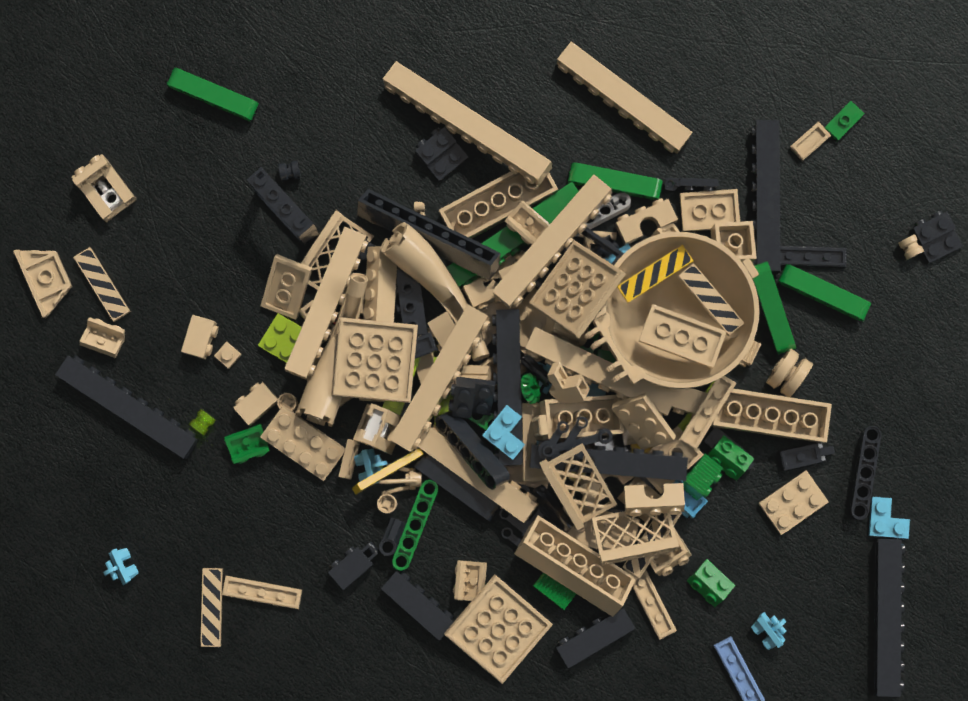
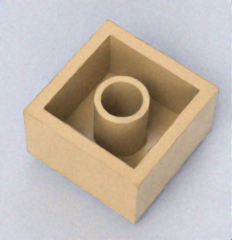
[710,221,757,263]

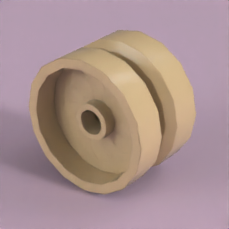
[766,349,813,397]

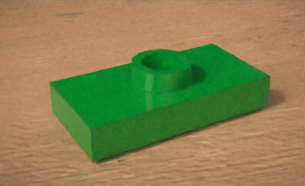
[825,101,865,142]

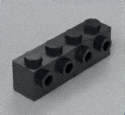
[395,266,427,337]

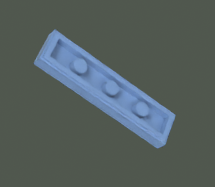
[714,636,765,701]

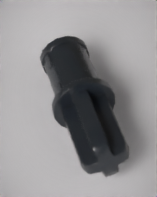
[520,355,552,387]

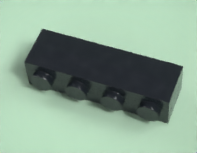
[381,571,454,640]
[556,608,636,668]

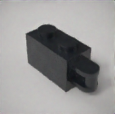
[328,541,380,590]

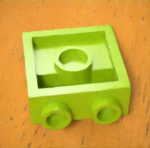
[258,313,302,363]

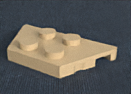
[14,250,72,318]

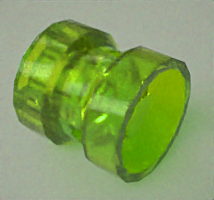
[189,409,216,435]

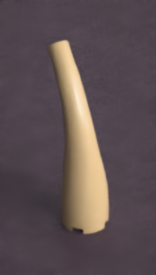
[381,222,489,361]
[296,273,368,427]

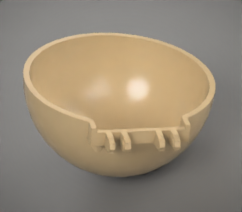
[584,232,759,389]

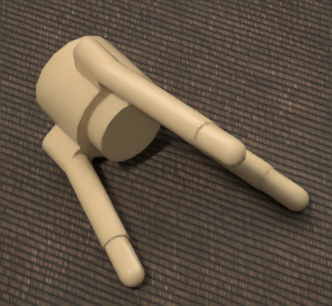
[379,464,421,495]

